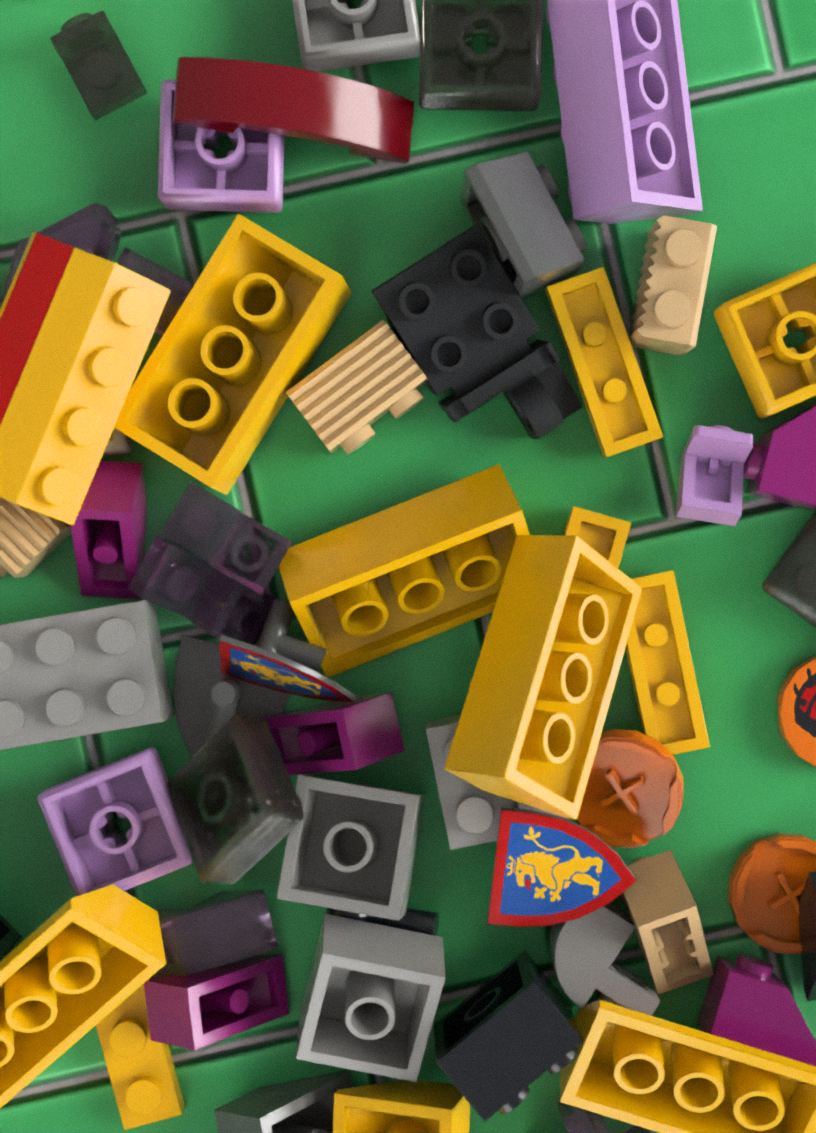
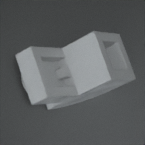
[549,903,661,1016]

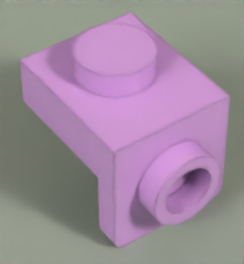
[676,425,753,526]

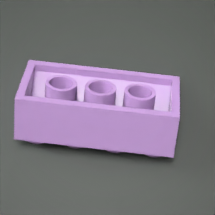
[546,0,703,224]

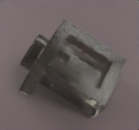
[50,11,147,120]

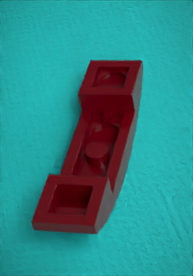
[172,57,414,164]

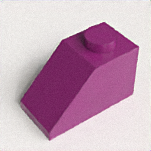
[744,403,816,511]
[70,461,147,599]
[259,692,405,777]
[697,953,816,1066]
[144,954,289,1050]

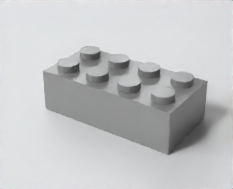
[0,599,175,750]

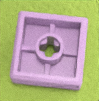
[158,79,285,213]
[37,747,197,897]

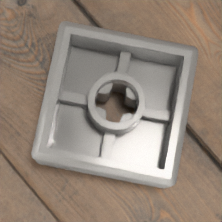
[292,0,421,72]

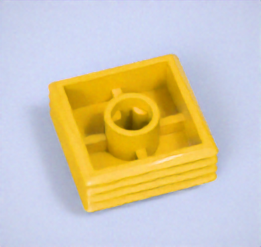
[714,263,816,418]

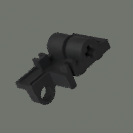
[371,225,583,439]

